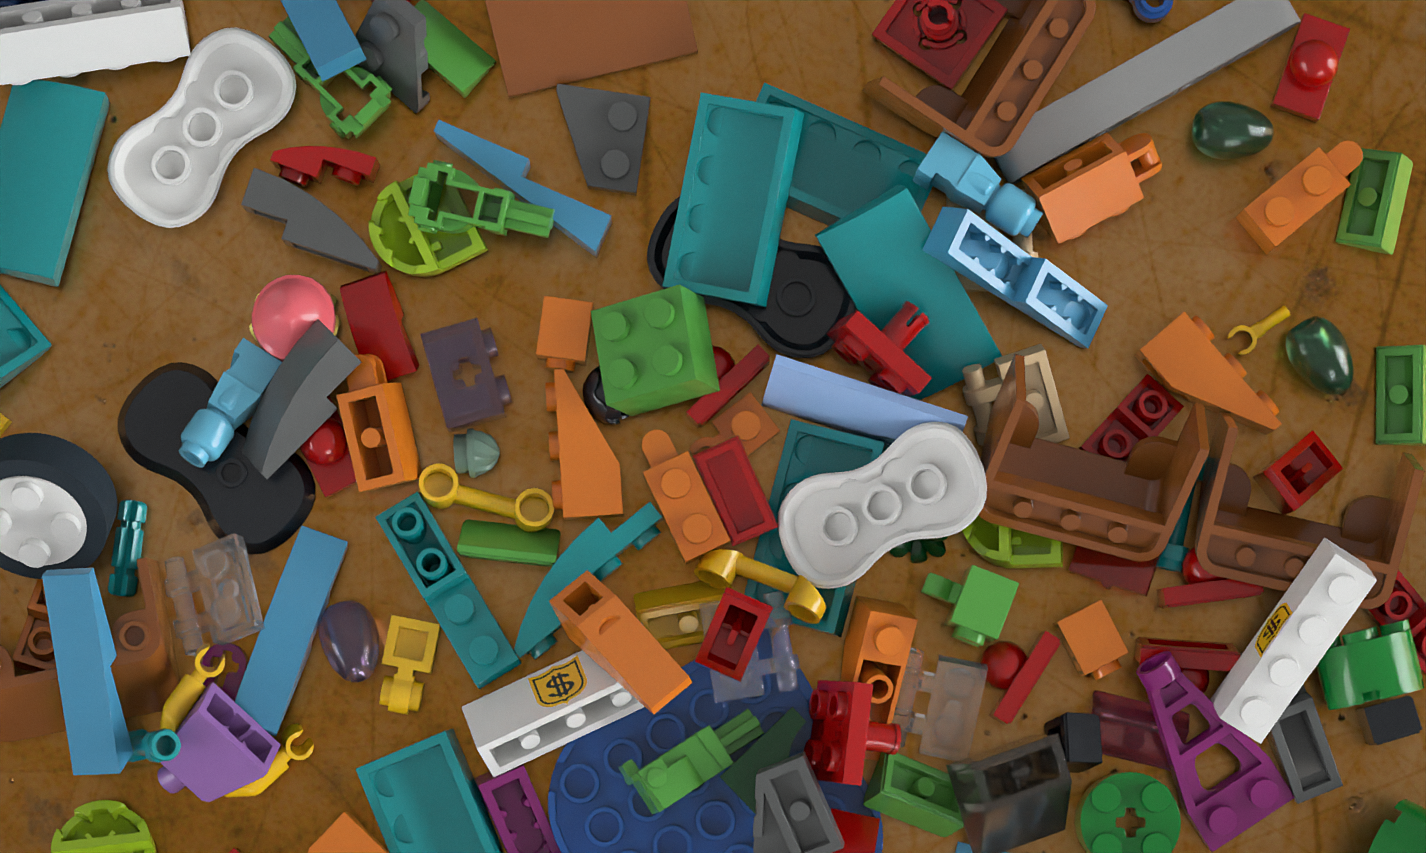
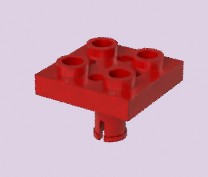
[872,0,1008,90]
[827,301,932,397]
[804,680,901,786]

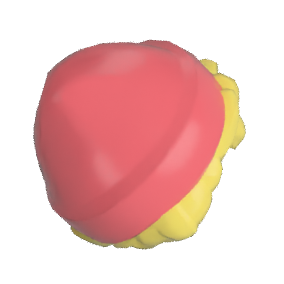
[249,275,341,362]

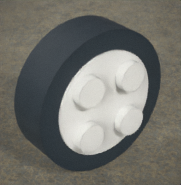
[0,433,117,579]

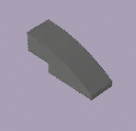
[241,168,382,274]
[242,319,361,479]
[1240,652,1343,804]

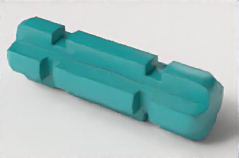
[108,500,147,597]

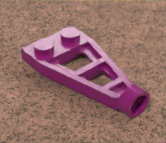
[1136,651,1294,852]

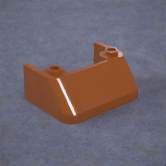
[862,0,1096,158]
[979,354,1210,561]
[1195,411,1425,609]
[0,557,181,742]

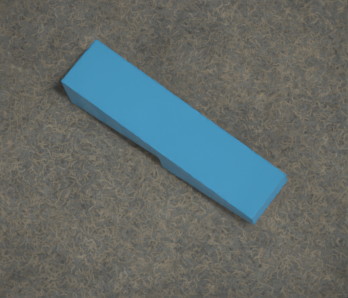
[281,0,367,82]
[434,120,612,258]
[922,207,1108,349]
[42,568,134,775]

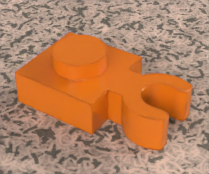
[689,392,780,456]

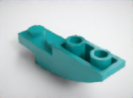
[376,491,522,689]
[514,502,663,660]

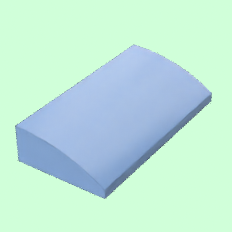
[761,354,968,446]

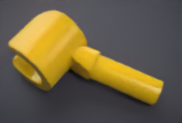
[1227,306,1291,355]

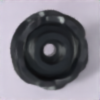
[582,365,629,425]

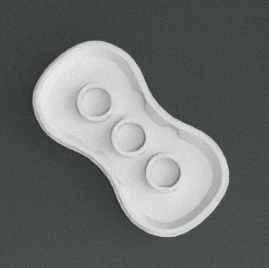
[107,27,296,228]
[778,422,987,589]

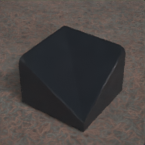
[1356,696,1422,745]
[1044,712,1103,773]

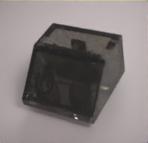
[946,733,1072,853]

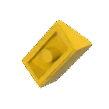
[633,581,732,649]

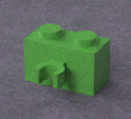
[921,565,1019,648]

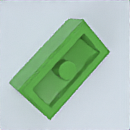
[414,0,497,98]
[1335,148,1413,255]
[1376,345,1426,446]
[457,519,561,567]
[863,752,970,837]

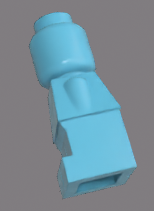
[913,131,1043,238]
[178,338,282,468]

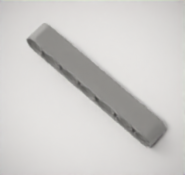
[993,0,1301,185]

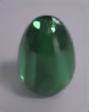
[1192,101,1274,160]
[1285,316,1354,395]

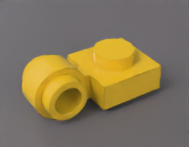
[379,615,441,715]

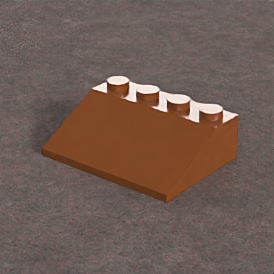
[485,0,698,99]

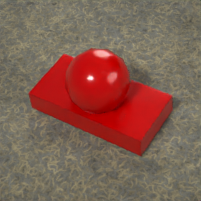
[1271,13,1350,122]
[686,344,770,428]
[300,395,357,498]
[693,435,778,546]
[1157,546,1264,609]
[980,631,1061,725]
[1134,637,1241,694]

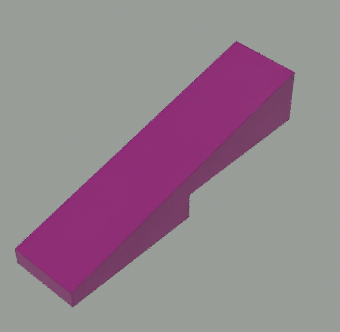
[474,764,561,853]

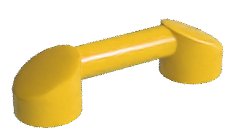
[419,463,554,532]
[694,549,826,624]

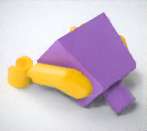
[157,643,314,802]

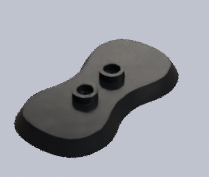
[647,196,856,358]
[118,362,315,555]

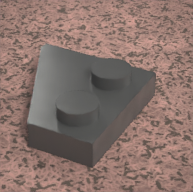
[355,0,430,113]
[556,84,651,196]
[753,751,845,853]

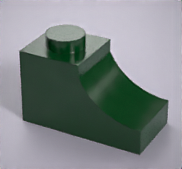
[720,707,807,814]

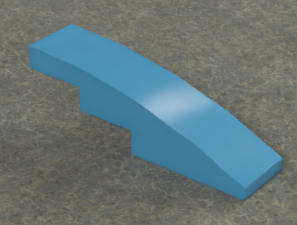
[235,526,348,736]

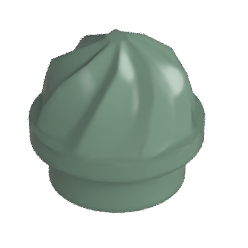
[453,428,500,478]

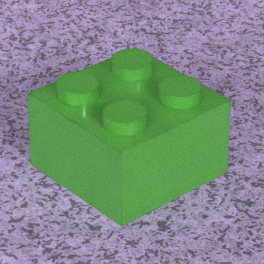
[591,284,720,416]

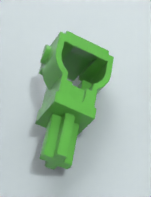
[268,17,393,140]
[408,160,555,238]
[618,709,764,815]

